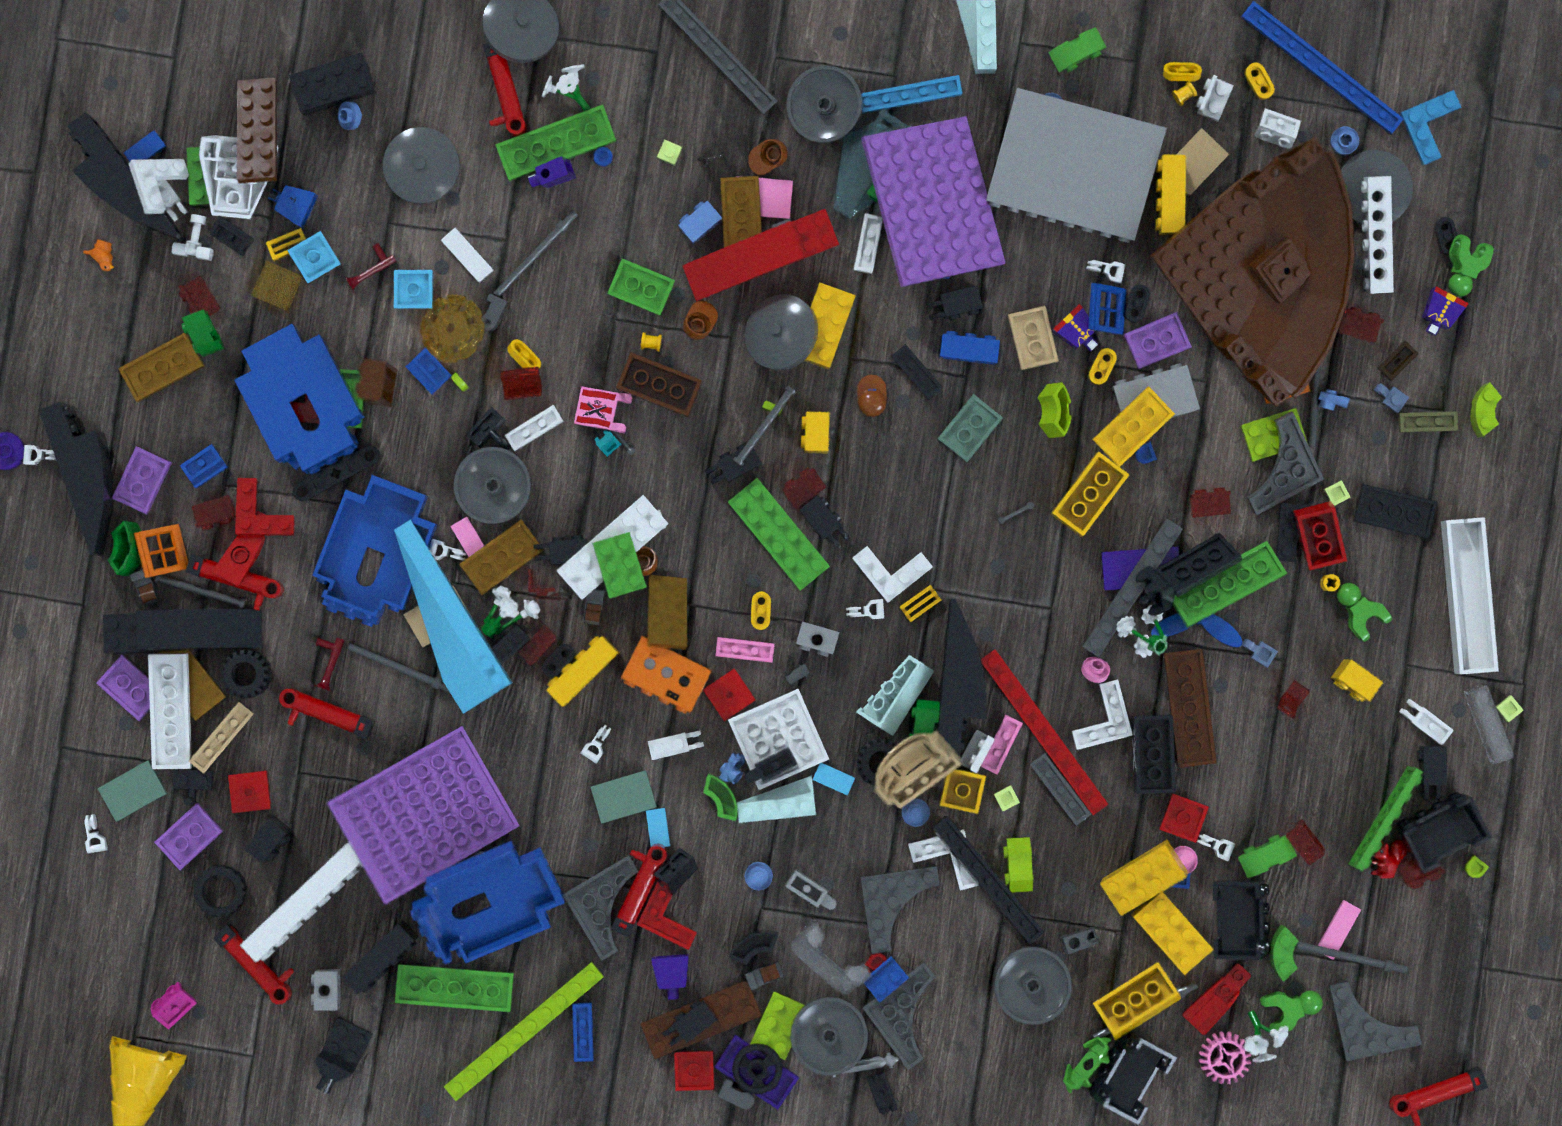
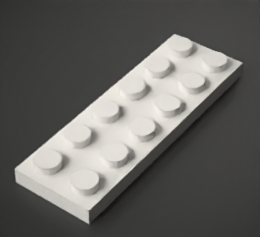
[556,495,668,600]
[148,653,192,769]

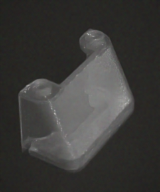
[791,918,872,995]

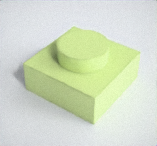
[657,139,682,166]
[1323,480,1350,506]
[1495,695,1523,722]
[994,785,1020,811]

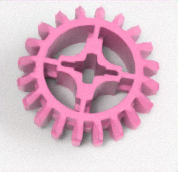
[1199,1031,1251,1084]

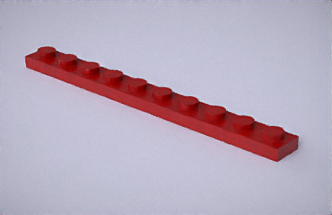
[981,649,1108,815]

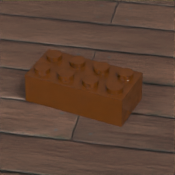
[616,352,703,418]
[355,359,398,407]

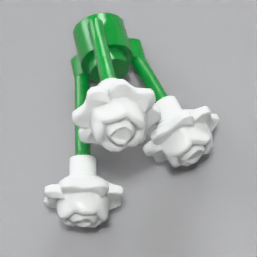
[481,586,540,638]
[1116,605,1167,658]

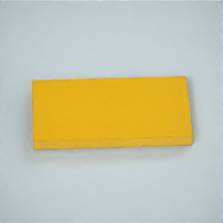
[1092,386,1175,467]

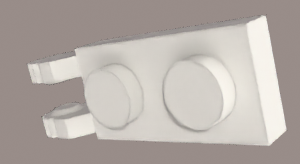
[156,180,188,221]
[1399,699,1454,746]
[648,730,704,760]

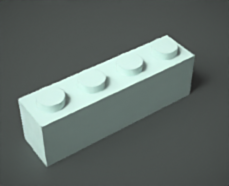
[956,0,997,74]
[856,655,934,736]
[737,775,816,823]

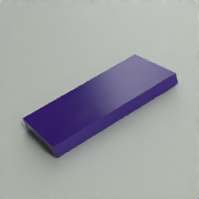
[1101,546,1179,590]
[714,1034,799,1110]

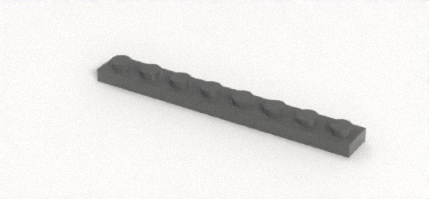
[658,0,777,115]
[1083,519,1183,657]

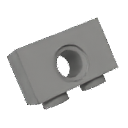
[796,622,839,657]
[311,969,341,1010]

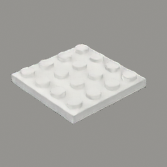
[728,689,829,790]

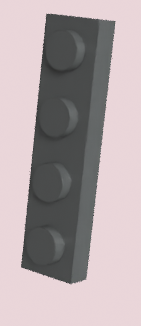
[1029,753,1091,826]

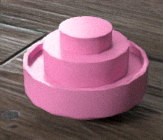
[1081,657,1110,683]
[1174,846,1198,873]

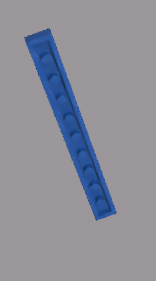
[1241,1,1404,135]

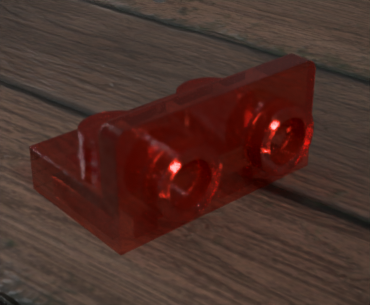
[178,276,221,316]
[1338,307,1384,343]
[500,367,542,401]
[782,468,827,509]
[1190,487,1231,518]
[192,495,236,531]
[519,625,558,666]
[1286,819,1326,865]
[1398,858,1446,889]

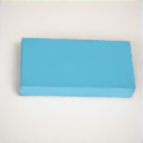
[812,763,855,795]
[646,808,670,847]

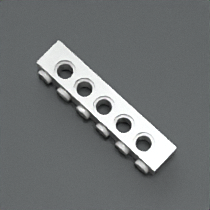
[1361,176,1394,294]

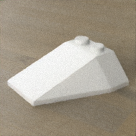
[199,135,278,219]

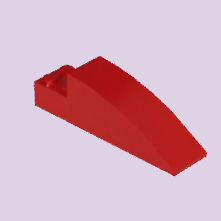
[682,209,839,301]

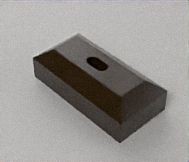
[1377,340,1419,382]

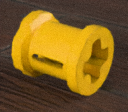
[1172,82,1197,106]
[641,332,662,352]
[1320,574,1340,591]

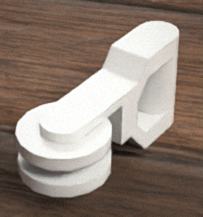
[1086,260,1125,283]
[23,445,56,465]
[429,539,467,561]
[846,599,884,619]
[580,725,611,764]
[85,814,107,853]
[1197,834,1235,861]

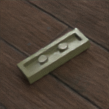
[1398,411,1458,433]

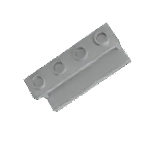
[1111,363,1200,418]

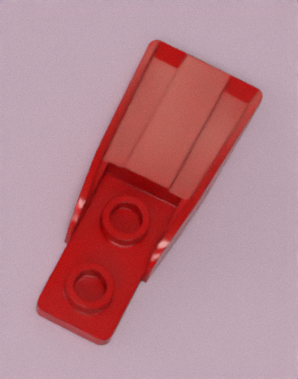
[213,511,265,586]
[1182,963,1251,1035]

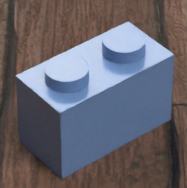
[678,200,723,245]

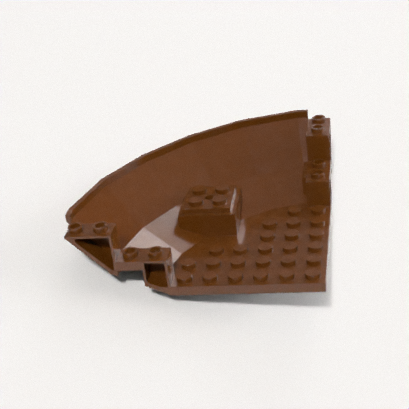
[1150,137,1355,407]

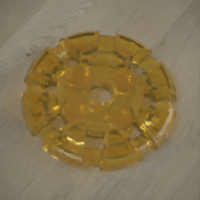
[420,294,485,363]

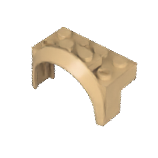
[875,731,961,809]

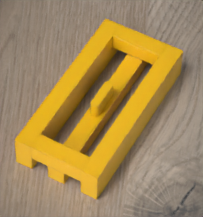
[266,228,306,261]
[900,585,941,622]

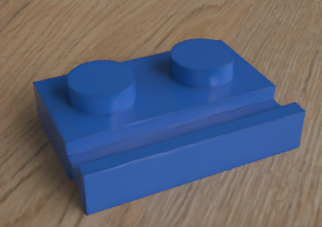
[405,348,452,395]
[180,444,228,489]
[862,956,909,1003]

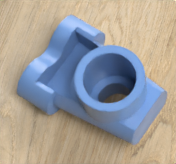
[1319,389,1350,411]
[719,753,746,784]

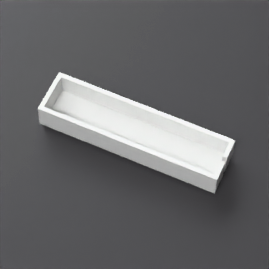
[1441,517,1499,674]
[240,842,363,962]

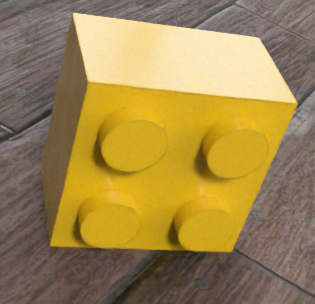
[801,412,829,454]
[1331,659,1383,702]
[939,769,986,814]

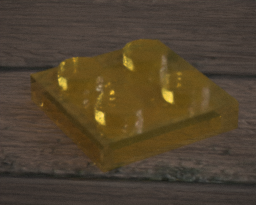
[251,261,303,311]

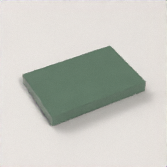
[937,394,1003,463]
[97,760,168,822]
[591,770,657,824]

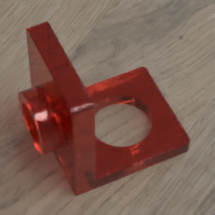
[528,569,556,596]
[1277,680,1310,719]

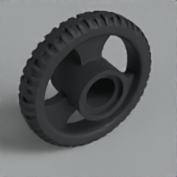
[732,1043,782,1094]

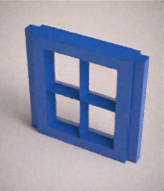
[1088,283,1127,335]

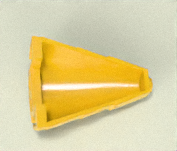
[109,1036,187,1126]

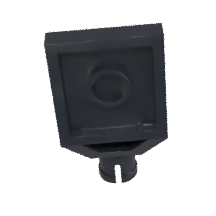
[315,1017,373,1094]

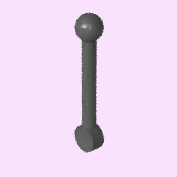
[612,431,635,455]
[998,502,1034,524]

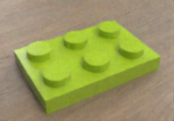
[1241,408,1307,462]
[750,991,805,1060]

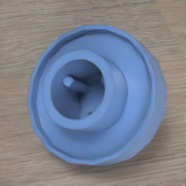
[338,101,362,130]
[1330,126,1359,155]
[901,798,930,827]
[744,862,773,890]

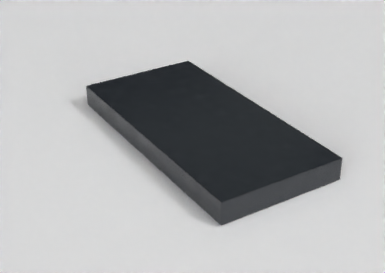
[1353,484,1438,539]

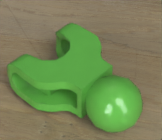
[1448,234,1494,297]
[1337,583,1392,642]
[1260,991,1323,1032]

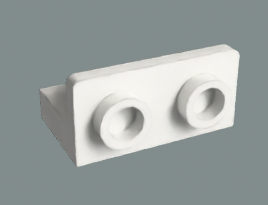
[1196,75,1233,122]
[1255,108,1301,149]
[961,730,995,773]

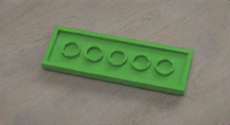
[495,105,617,181]
[728,478,830,591]
[1173,541,1287,628]
[1348,766,1423,871]
[395,963,514,1012]

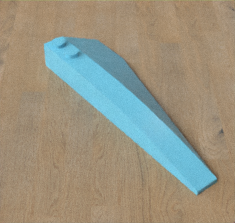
[394,520,513,714]

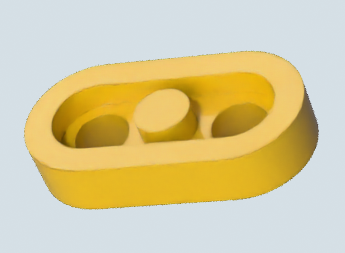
[1163,62,1202,82]
[1245,63,1274,100]
[507,339,541,373]
[1088,348,1117,385]
[751,591,771,630]

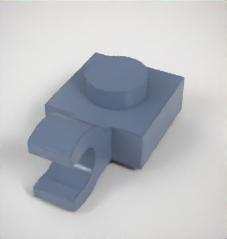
[1373,383,1409,413]
[1241,639,1278,668]

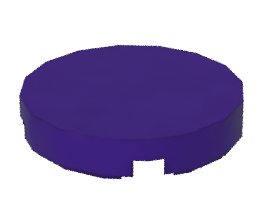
[0,432,24,470]

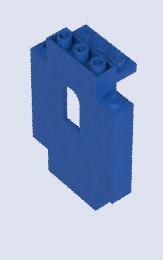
[235,324,365,474]
[312,475,437,627]
[410,841,565,964]

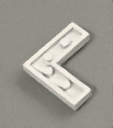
[129,159,189,214]
[852,546,933,603]
[1071,679,1133,750]
[908,829,979,890]

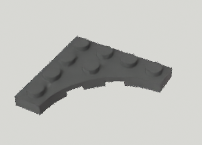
[1247,412,1324,515]
[563,855,639,961]
[860,866,939,954]
[862,962,936,1070]
[1328,981,1422,1061]

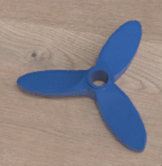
[1151,613,1242,648]

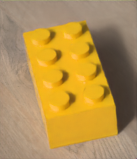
[1155,155,1186,235]
[804,282,856,369]
[1051,452,1129,537]
[546,636,620,707]
[1100,840,1188,916]
[1131,892,1214,975]
[1093,962,1181,1040]

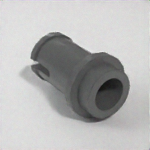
[785,663,810,685]

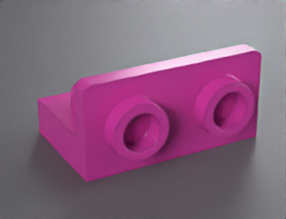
[150,982,197,1030]

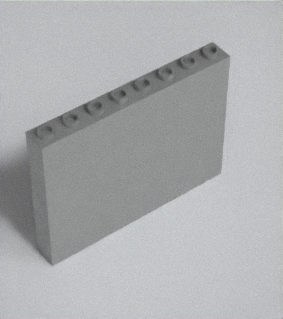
[986,88,1167,243]

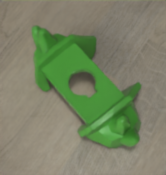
[1063,1037,1111,1093]

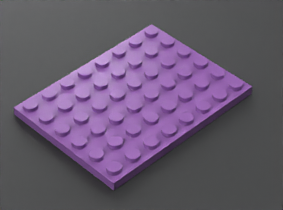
[861,116,1006,287]
[327,726,519,904]

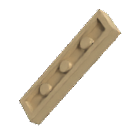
[189,701,254,773]

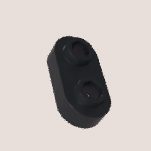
[1434,217,1457,255]
[1125,284,1150,323]
[542,644,575,677]

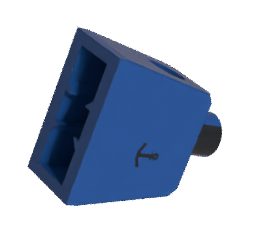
[268,185,318,229]

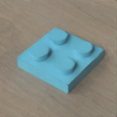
[287,231,341,283]
[394,270,433,309]

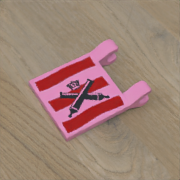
[574,386,632,433]

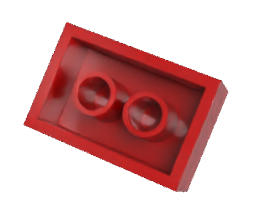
[1293,501,1347,571]

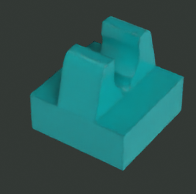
[595,430,621,457]

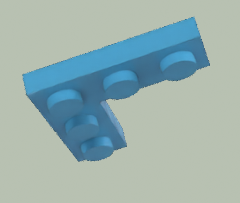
[1400,90,1461,166]

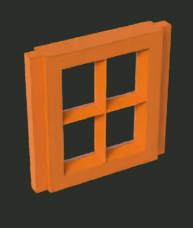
[134,524,188,578]

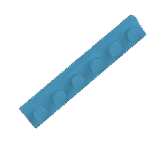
[862,75,963,114]

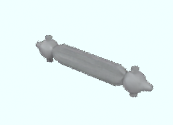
[832,1053,900,1077]

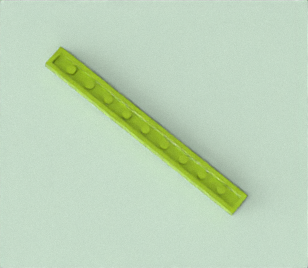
[444,962,604,1101]

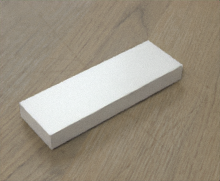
[854,213,883,274]
[441,228,494,283]
[505,405,564,451]

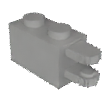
[785,869,837,910]

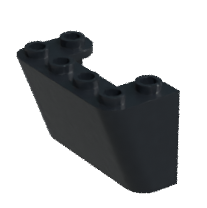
[1396,792,1492,874]
[1213,880,1270,960]
[1089,1031,1177,1125]

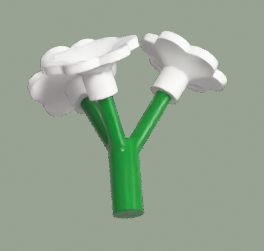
[542,65,591,111]
[1244,1010,1288,1062]

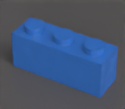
[939,331,1000,365]

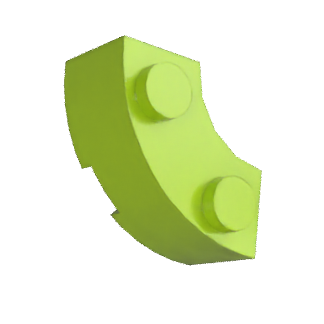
[1037,382,1072,438]
[1470,382,1502,438]
[1003,837,1033,893]

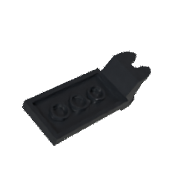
[1135,533,1242,616]

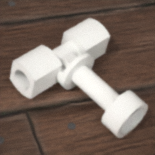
[172,214,213,261]

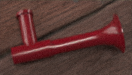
[344,243,397,293]
[313,638,345,692]

